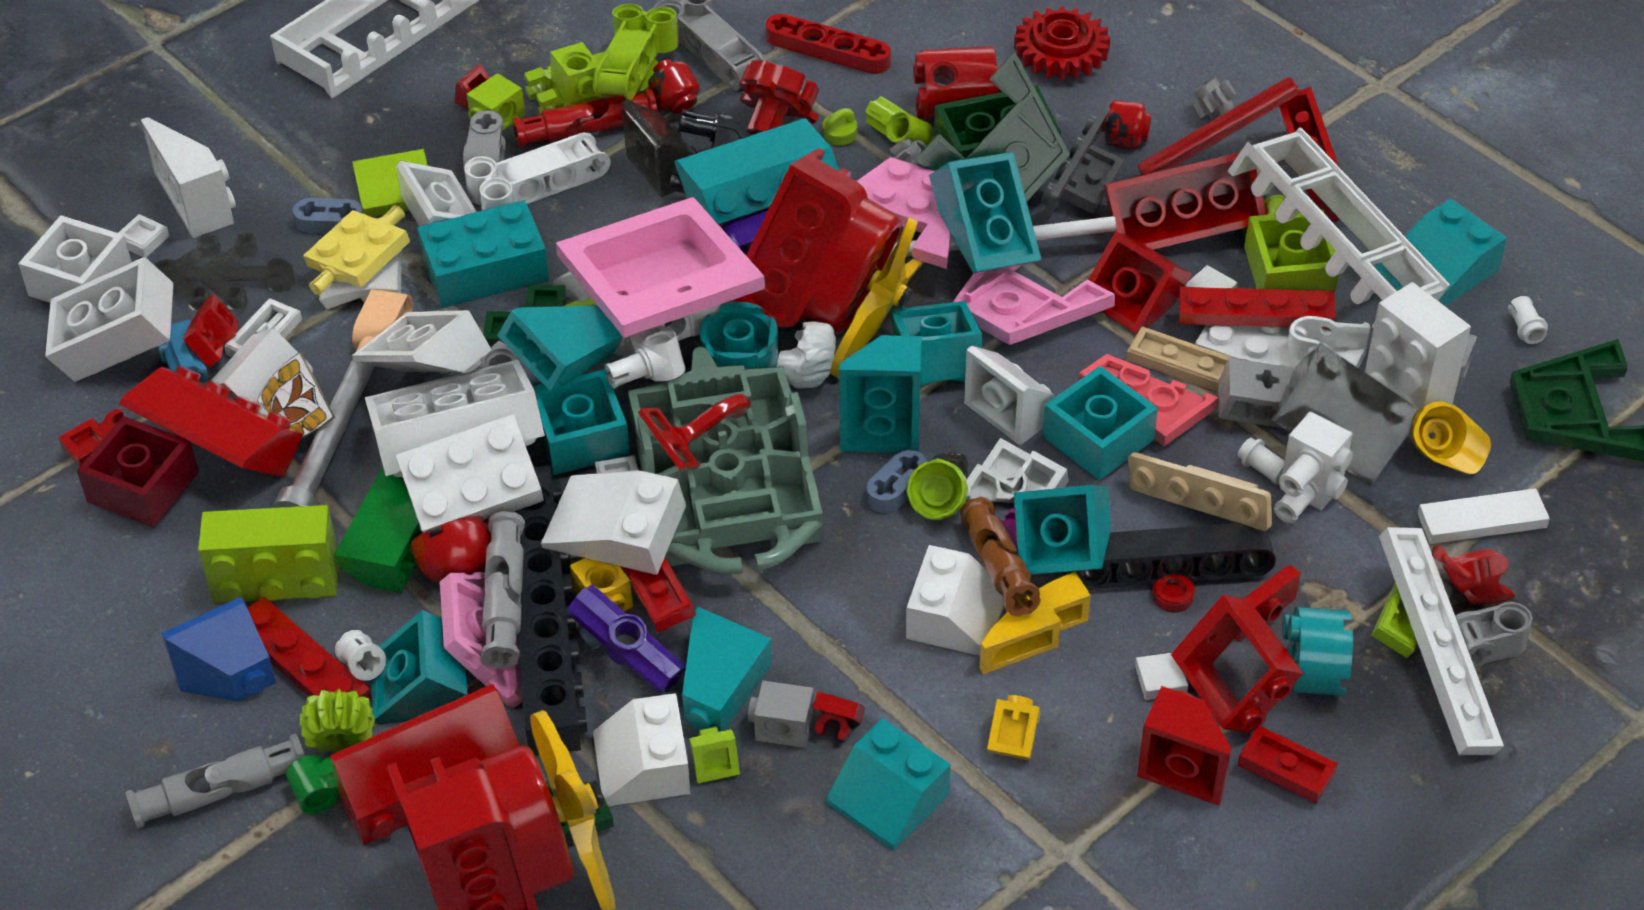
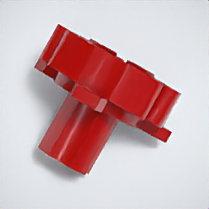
[739,60,819,135]

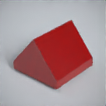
[455,64,490,109]

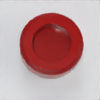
[1153,573,1195,613]

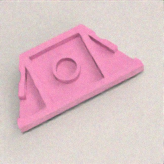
[440,572,523,709]

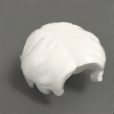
[777,322,836,388]

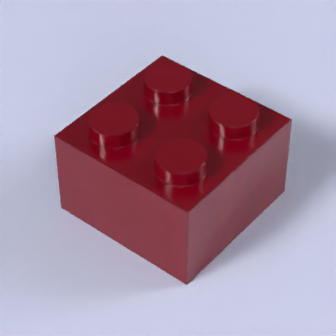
[77,416,199,528]

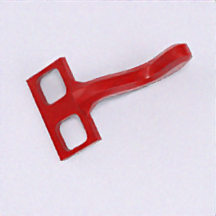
[638,394,751,471]

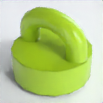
[822,108,857,146]

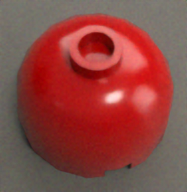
[410,516,491,585]

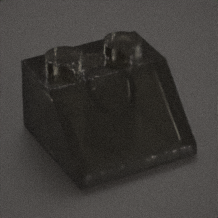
[621,100,698,198]

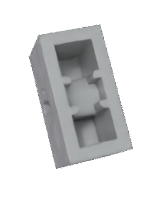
[1218,358,1307,430]

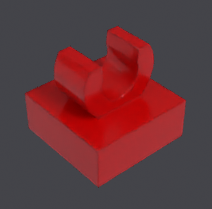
[813,691,865,741]

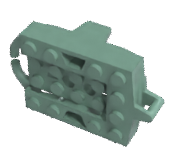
[628,347,823,575]

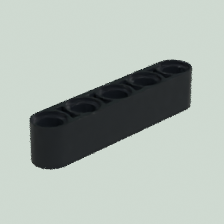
[1075,523,1276,589]

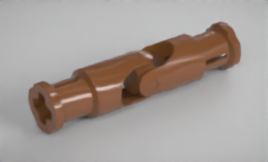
[960,497,1041,616]

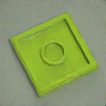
[352,149,428,217]

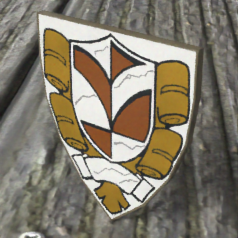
[257,352,336,438]

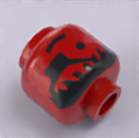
[648,59,700,114]
[1101,100,1152,149]

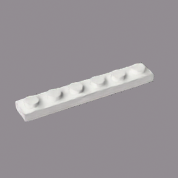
[1379,527,1504,755]

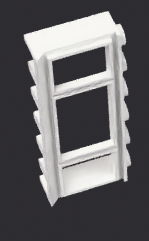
[270,0,479,99]
[1228,127,1450,329]

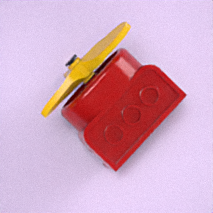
[733,148,924,379]
[387,710,616,910]

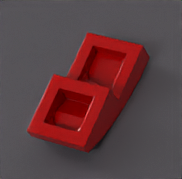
[183,294,239,368]

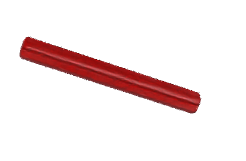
[1138,77,1299,176]

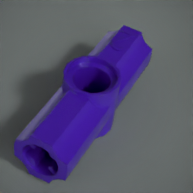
[567,584,686,695]

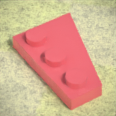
[1079,354,1219,447]

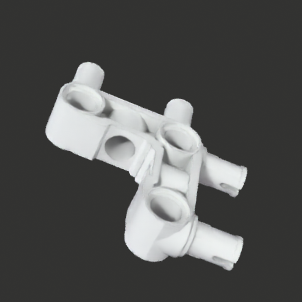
[604,304,721,388]

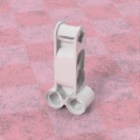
[464,133,611,211]

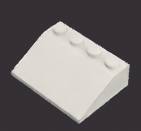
[365,360,545,477]

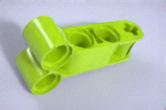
[593,4,679,100]

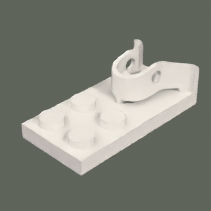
[1195,316,1371,405]

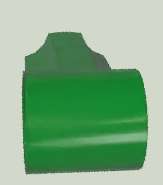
[286,755,339,815]

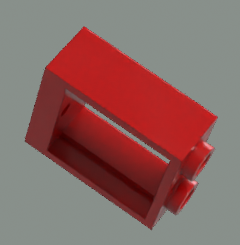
[1170,595,1304,733]

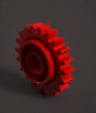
[1014,6,1111,81]

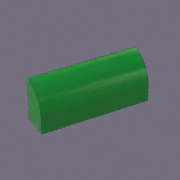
[334,466,423,594]

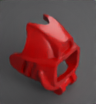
[1431,545,1515,605]

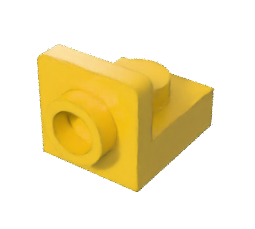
[987,695,1041,761]

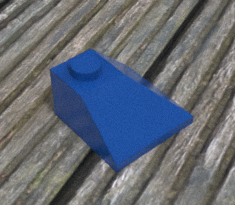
[161,597,276,701]

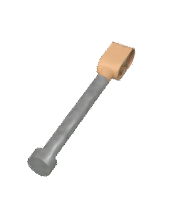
[272,289,413,508]

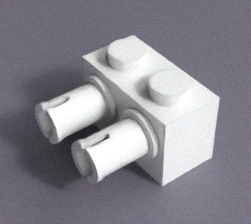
[1274,411,1353,523]

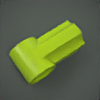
[865,96,933,146]

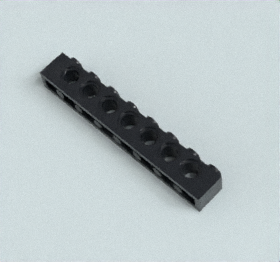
[514,465,588,756]

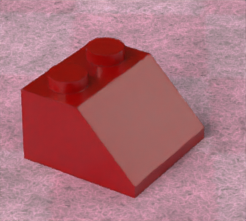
[1088,231,1192,334]
[1137,686,1232,806]

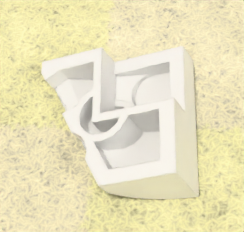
[966,438,1069,503]

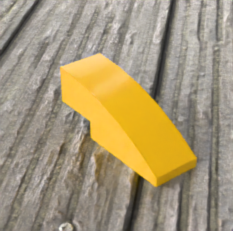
[979,571,1091,675]

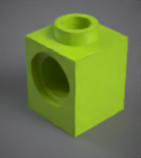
[550,42,599,104]
[467,73,525,131]

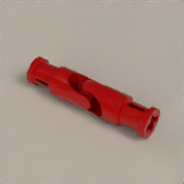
[512,88,658,148]

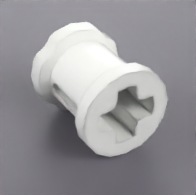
[335,630,386,681]

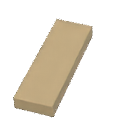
[1126,326,1232,392]

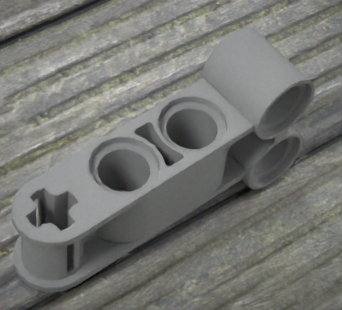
[654,0,765,91]

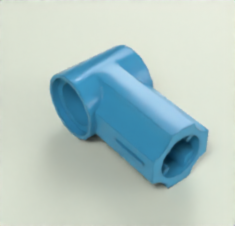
[156,319,209,383]

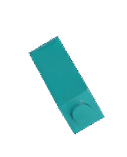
[497,305,623,391]
[682,607,772,732]

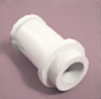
[1508,296,1548,344]
[1238,437,1285,484]

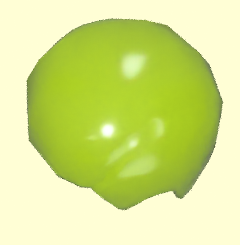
[906,459,969,521]

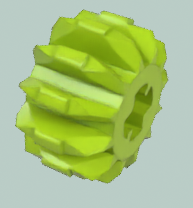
[299,689,375,753]

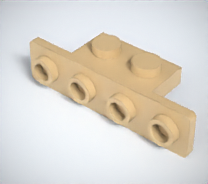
[1128,452,1272,531]

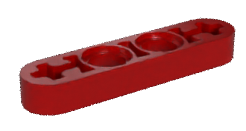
[766,14,891,74]

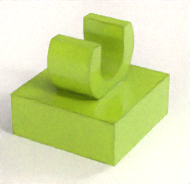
[689,727,740,784]

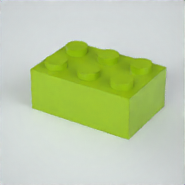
[198,505,339,603]

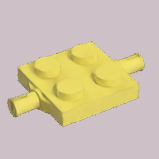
[303,205,410,296]

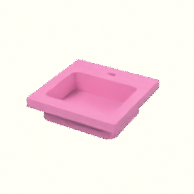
[556,197,765,338]

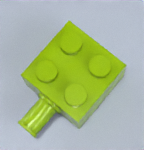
[1244,195,1339,294]

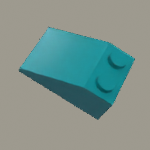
[929,152,1042,273]
[1375,198,1507,306]

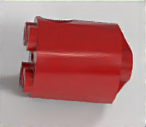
[913,46,1002,121]

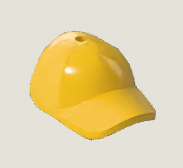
[1410,401,1491,475]

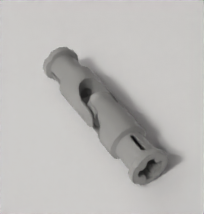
[481,511,525,669]
[125,733,305,829]

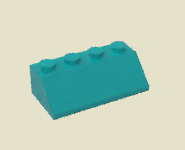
[674,118,839,225]

